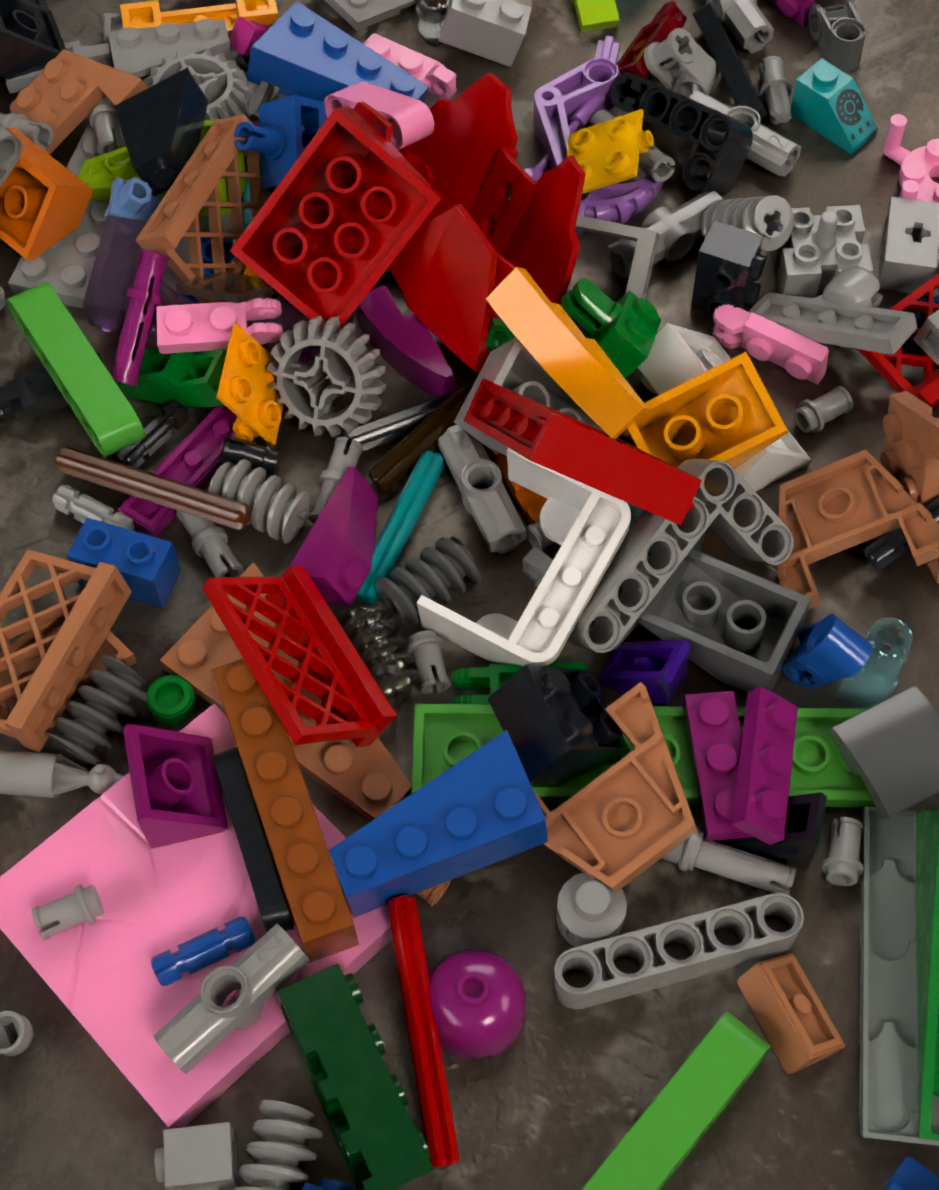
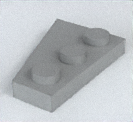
[108,19,231,78]

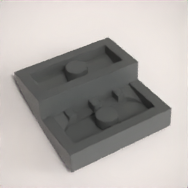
[829,685,939,818]

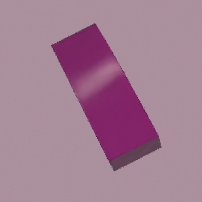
[356,285,454,397]

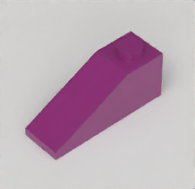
[290,467,378,606]

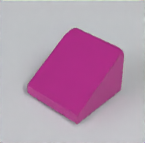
[229,16,270,56]

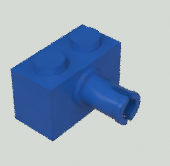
[234,95,325,192]

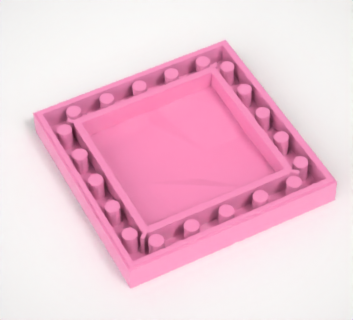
[0,703,393,1129]

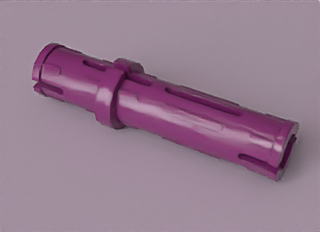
[111,250,169,387]

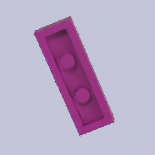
[731,686,798,845]
[683,691,753,841]

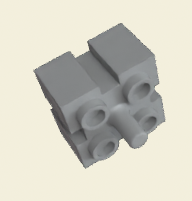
[771,205,874,298]

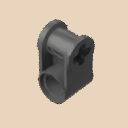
[808,0,866,72]

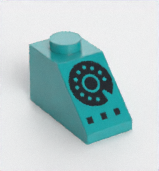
[790,58,878,155]

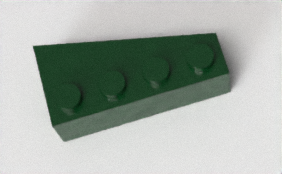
[276,963,434,1190]

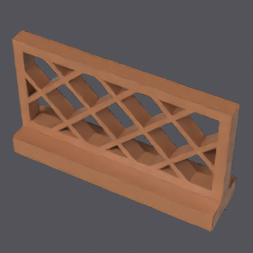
[135,114,265,303]
[0,549,132,752]

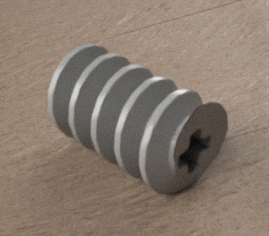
[701,195,794,251]
[208,459,311,544]
[233,1100,324,1190]

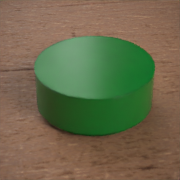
[146,675,197,725]

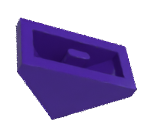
[598,640,691,707]

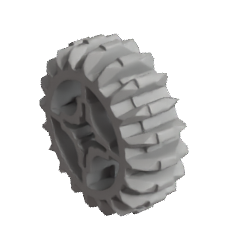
[144,49,251,120]
[266,316,387,437]

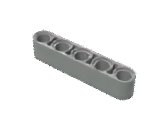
[553,893,804,1009]

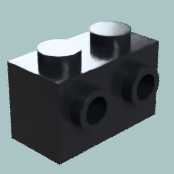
[691,220,767,315]

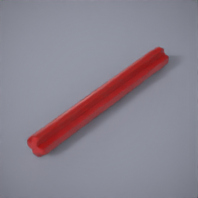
[387,895,460,1168]

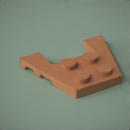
[9,49,149,155]
[880,391,939,583]
[777,449,939,609]
[532,682,698,893]

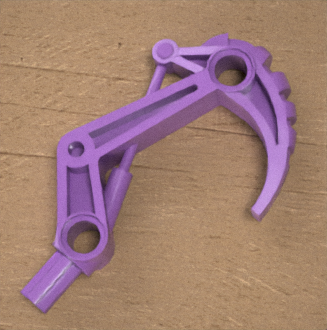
[523,36,670,235]

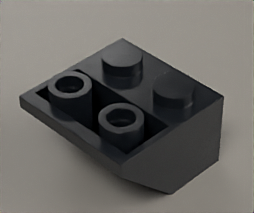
[488,664,631,784]

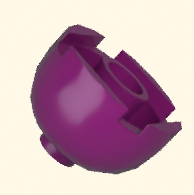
[429,949,526,1060]

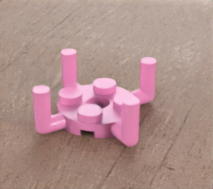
[883,114,939,203]

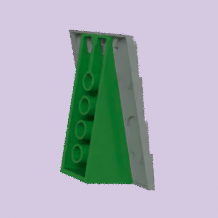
[859,806,939,1146]

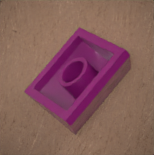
[123,724,228,849]

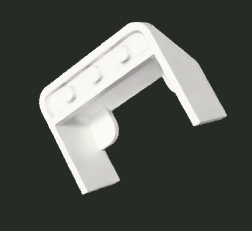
[417,448,631,666]

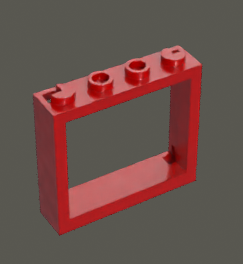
[463,378,702,526]

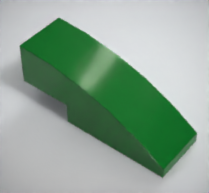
[116,348,227,407]

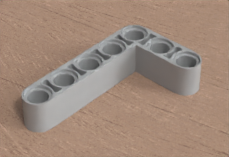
[567,458,794,653]

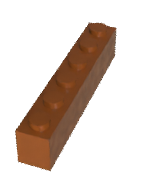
[212,658,359,963]

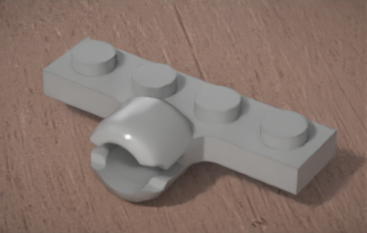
[748,266,918,355]

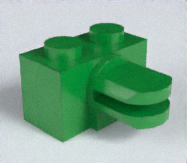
[561,278,661,379]

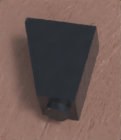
[115,67,208,197]

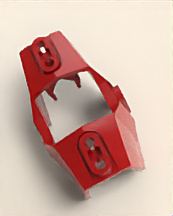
[353,73,586,373]

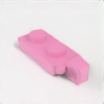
[364,33,457,99]

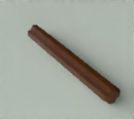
[55,446,252,530]

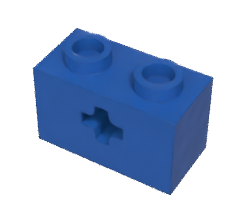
[67,518,181,608]

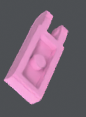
[156,298,283,354]
[713,304,829,385]

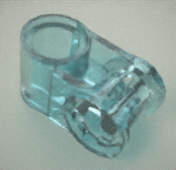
[837,617,913,709]

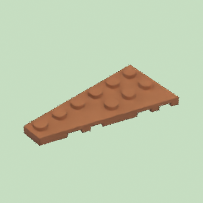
[160,562,412,821]

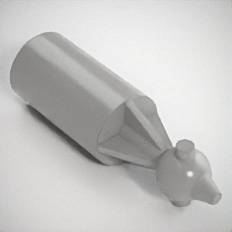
[0,750,124,798]

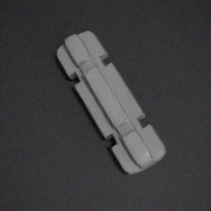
[52,485,135,531]

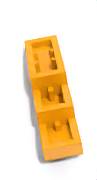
[486,267,648,439]

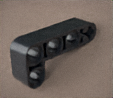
[610,72,753,197]

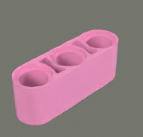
[324,82,434,150]

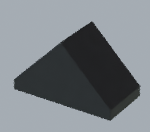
[731,792,827,870]

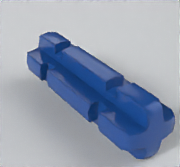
[151,916,255,986]

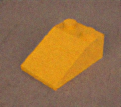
[628,352,788,486]

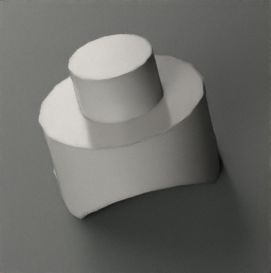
[556,873,627,947]

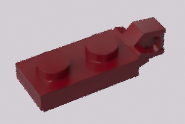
[616,0,687,79]

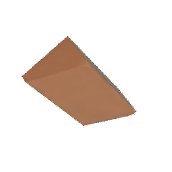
[737,953,846,1074]

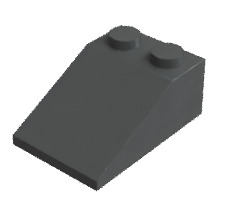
[637,549,811,693]

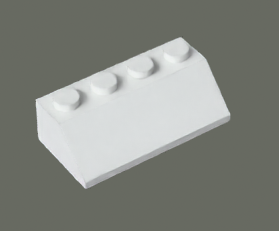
[638,323,812,492]

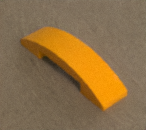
[120,0,279,38]

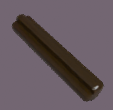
[368,388,469,491]

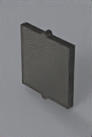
[176,272,277,303]

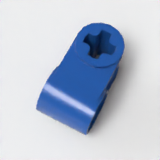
[782,614,873,689]

